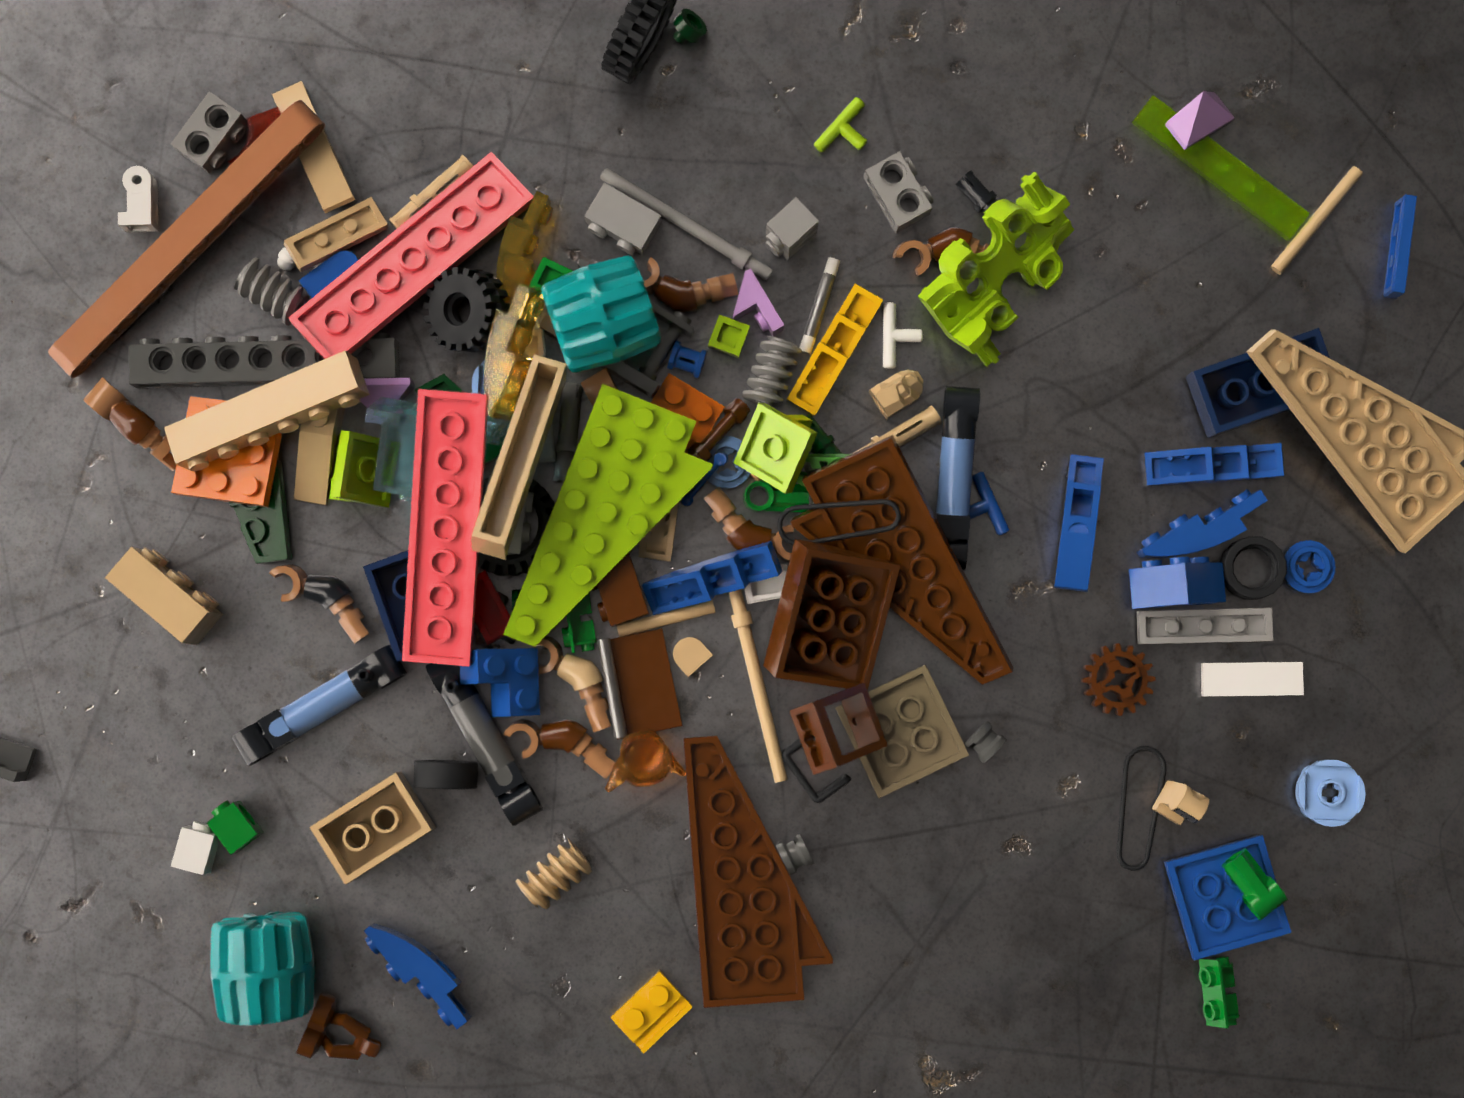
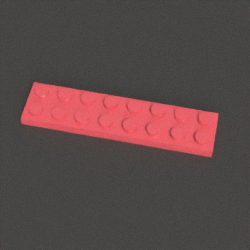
[288,152,535,359]
[402,389,489,666]

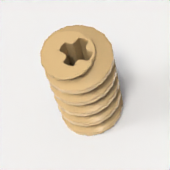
[516,838,592,909]

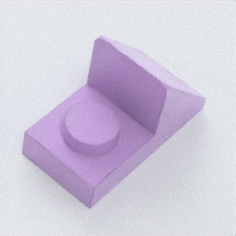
[733,269,784,336]

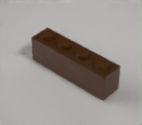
[592,552,650,627]

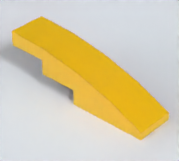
[787,283,884,415]

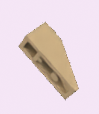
[294,407,345,505]

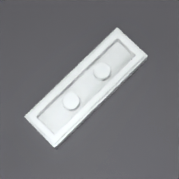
[1201,662,1304,696]

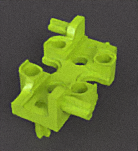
[918,172,1075,366]

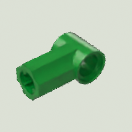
[743,481,809,513]
[1221,848,1288,921]

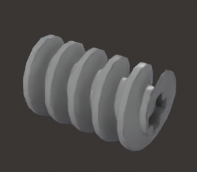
[234,257,309,326]
[742,335,802,409]

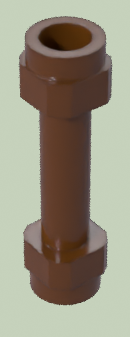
[687,398,750,462]

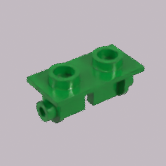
[562,592,597,654]
[1199,956,1240,1029]

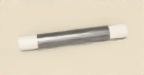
[799,257,841,355]

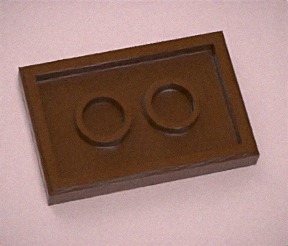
[610,628,683,740]

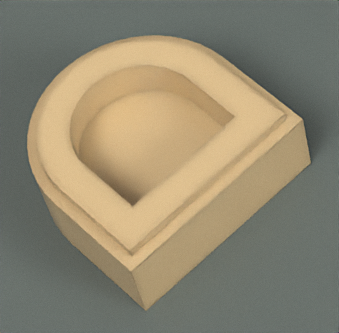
[673,637,713,677]

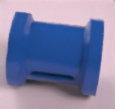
[667,340,708,379]

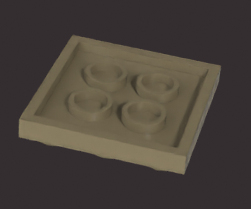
[835,665,969,798]

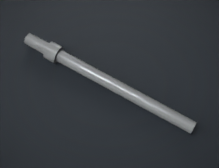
[600,168,773,281]

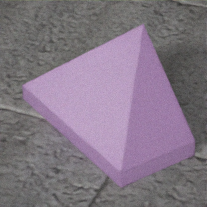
[1165,91,1234,150]
[360,378,415,422]

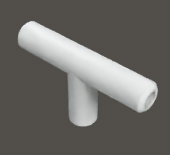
[883,302,923,369]

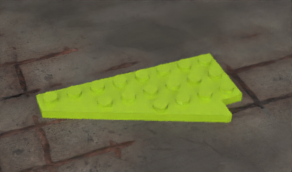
[503,384,713,647]

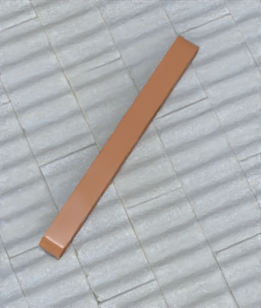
[48,100,325,378]

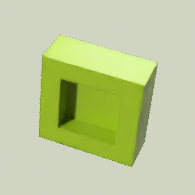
[708,314,750,358]

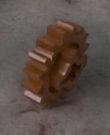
[1081,643,1156,716]

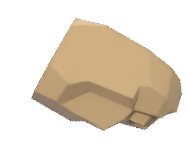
[869,370,923,420]

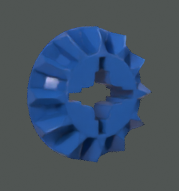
[1284,540,1336,593]

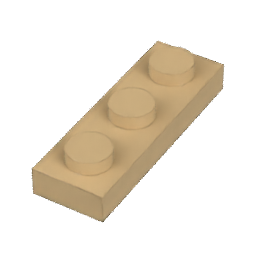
[284,197,388,273]

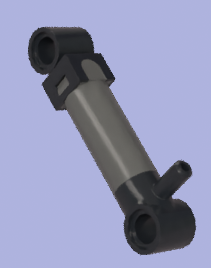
[425,663,543,826]

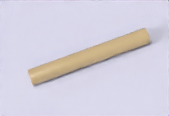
[617,600,716,637]

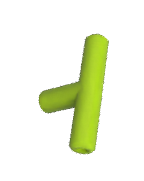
[814,97,867,152]

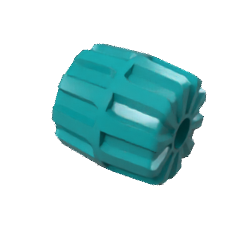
[541,256,661,372]
[210,911,315,1025]

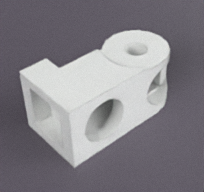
[118,166,158,232]

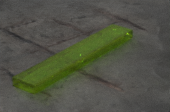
[1132,95,1310,241]

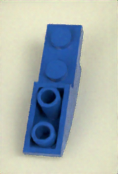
[1054,454,1104,592]
[1136,489,1268,558]
[364,923,471,1029]

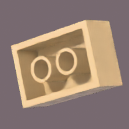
[105,547,223,645]
[310,771,437,885]

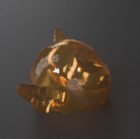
[605,730,686,792]

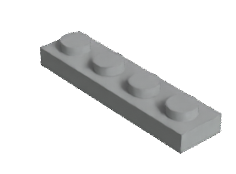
[1137,608,1273,645]

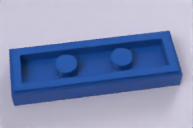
[1383,194,1417,299]

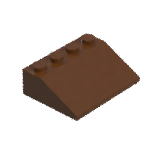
[763,539,900,691]

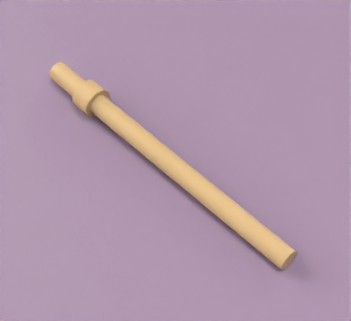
[729,589,788,783]

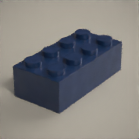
[1186,328,1330,438]

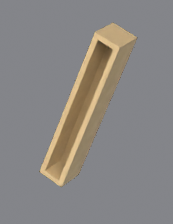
[164,351,369,471]
[471,354,567,560]

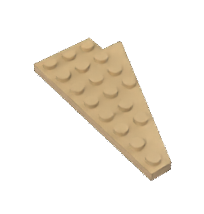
[1246,329,1464,553]

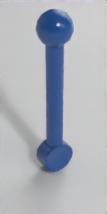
[681,452,728,506]

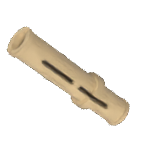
[389,155,473,229]
[852,405,942,454]

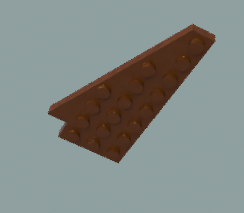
[790,435,1014,685]
[683,736,833,1008]

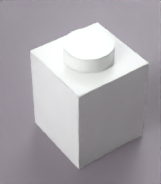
[171,821,220,875]

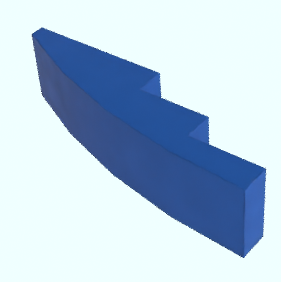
[1145,443,1285,486]
[641,541,783,615]

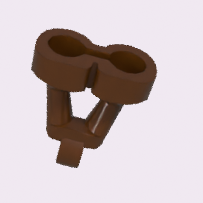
[296,991,381,1060]

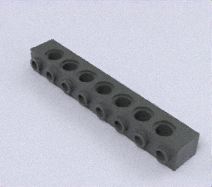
[129,333,400,389]

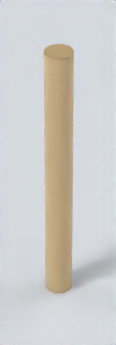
[1271,166,1363,275]

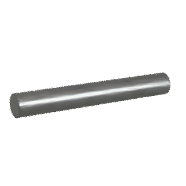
[597,638,628,739]

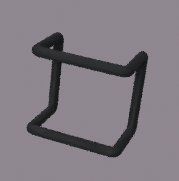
[782,735,851,803]

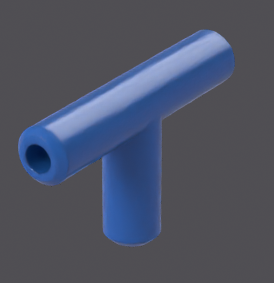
[969,471,1009,536]

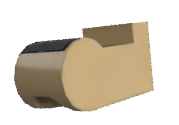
[1152,780,1209,825]

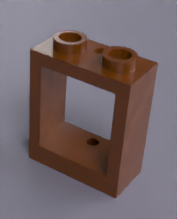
[789,683,888,775]

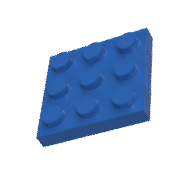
[1164,834,1292,960]

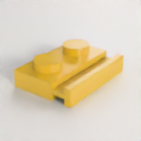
[611,970,693,1054]

